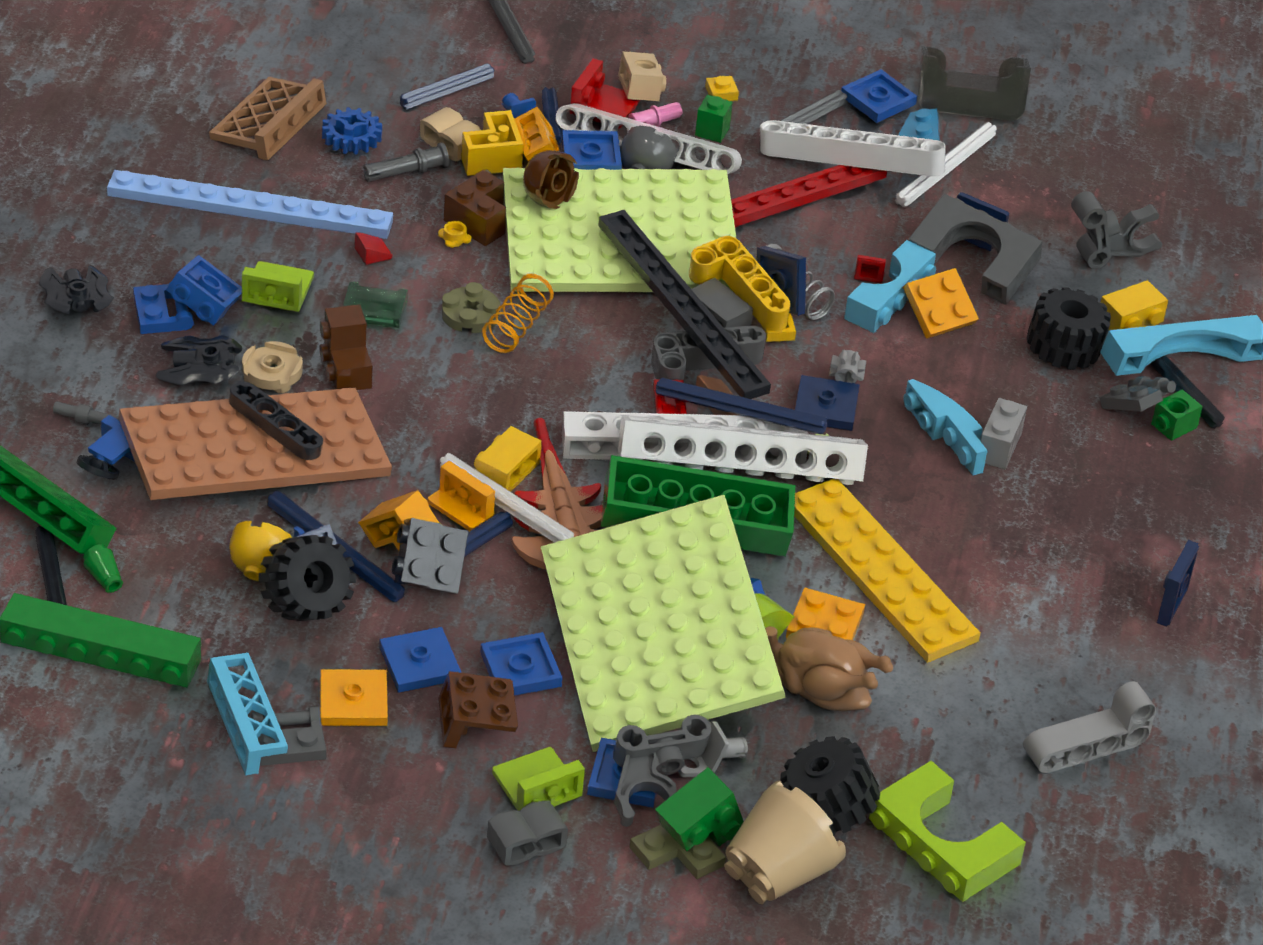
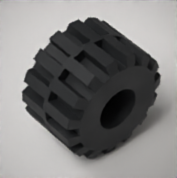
[1026,287,1111,370]
[259,535,356,621]
[780,736,880,836]

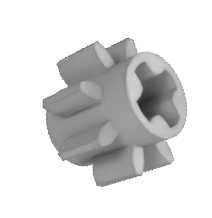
[829,349,866,383]

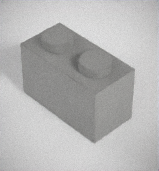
[981,398,1027,470]

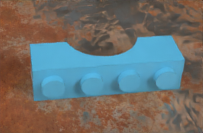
[844,240,936,333]

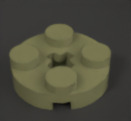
[442,282,500,333]

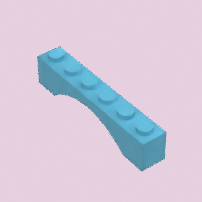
[1100,315,1263,376]

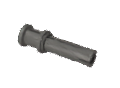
[363,142,449,182]

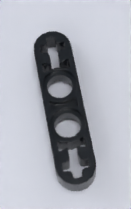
[229,381,323,460]

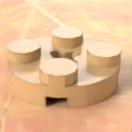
[242,341,303,393]

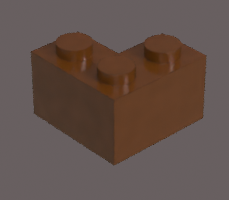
[444,170,506,246]
[319,304,373,390]

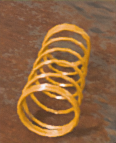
[482,274,554,353]

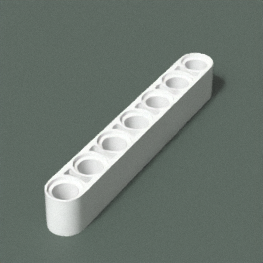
[556,103,742,174]
[760,120,945,176]

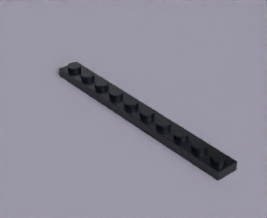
[598,210,771,399]

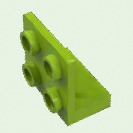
[242,261,314,312]
[492,747,585,811]

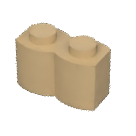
[420,107,481,161]

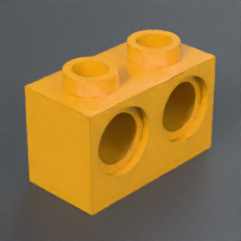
[514,107,560,161]

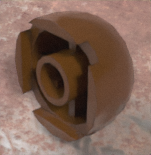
[523,150,579,209]

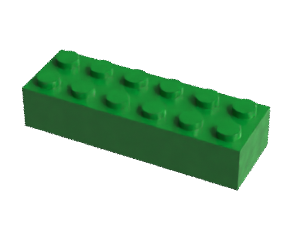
[601,455,796,557]

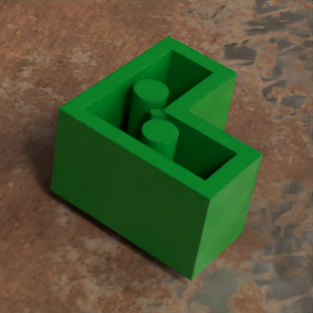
[655,767,744,852]

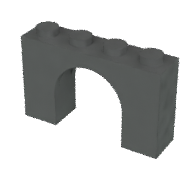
[909,194,1042,305]

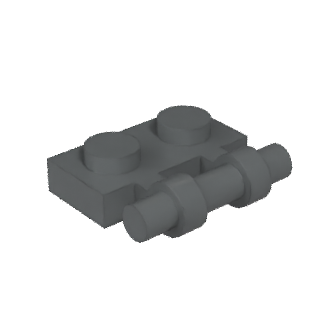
[1099,376,1176,411]

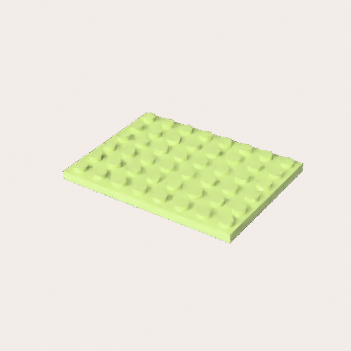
[502,168,736,292]
[541,495,786,752]

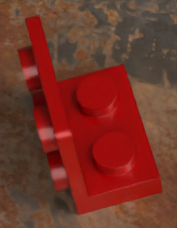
[570,58,640,129]

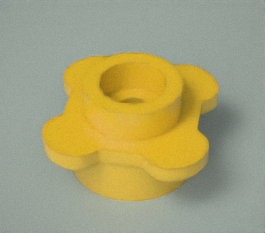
[438,221,472,248]

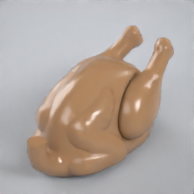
[765,626,893,711]

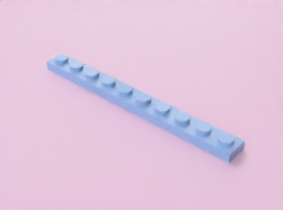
[107,170,393,239]

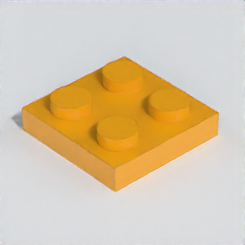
[903,268,979,339]
[786,587,865,640]

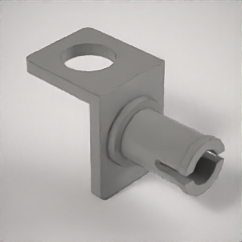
[678,721,748,777]

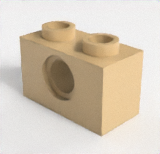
[618,51,666,101]

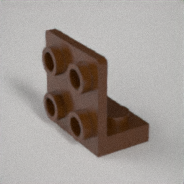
[438,671,518,748]

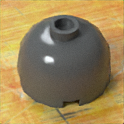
[620,125,677,169]

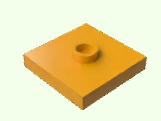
[320,669,388,726]

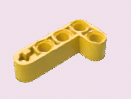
[689,236,790,332]

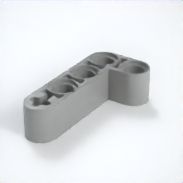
[1023,681,1156,773]

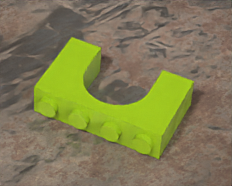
[869,761,1026,902]

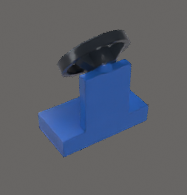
[76,415,135,480]

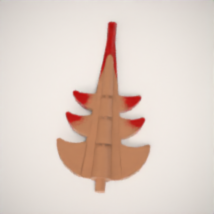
[512,418,602,570]

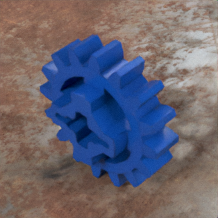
[322,107,382,155]

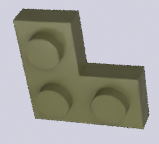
[630,825,726,879]

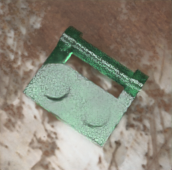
[343,281,408,328]

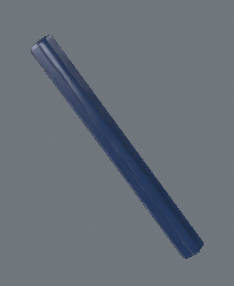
[656,378,827,435]
[268,491,405,602]

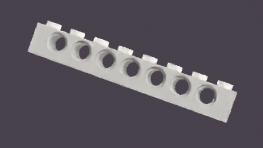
[562,411,808,464]
[617,415,868,485]

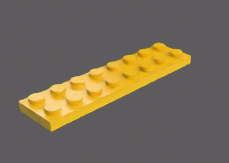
[794,479,981,663]

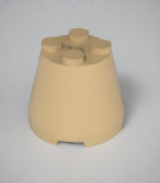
[724,781,846,904]

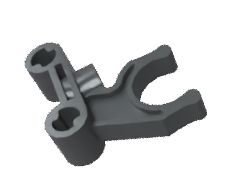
[1071,191,1162,269]
[613,715,711,827]

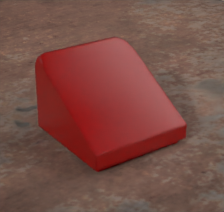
[355,232,393,265]
[854,255,886,284]

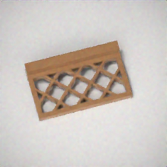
[209,77,327,160]

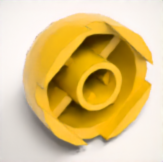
[229,521,292,581]

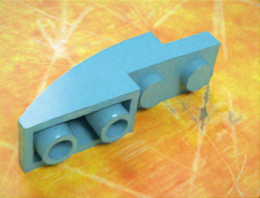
[903,379,987,475]

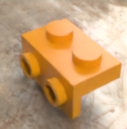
[428,461,495,532]

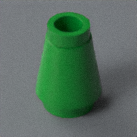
[83,544,123,593]

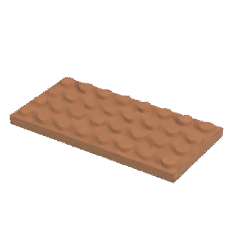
[118,388,392,500]

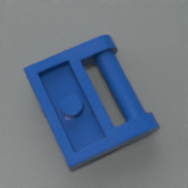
[133,282,194,334]

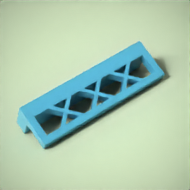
[207,653,288,775]

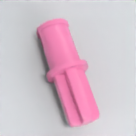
[628,102,683,127]

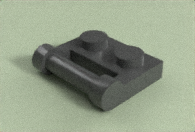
[252,706,326,766]

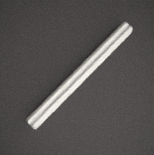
[895,122,997,207]
[440,453,574,543]

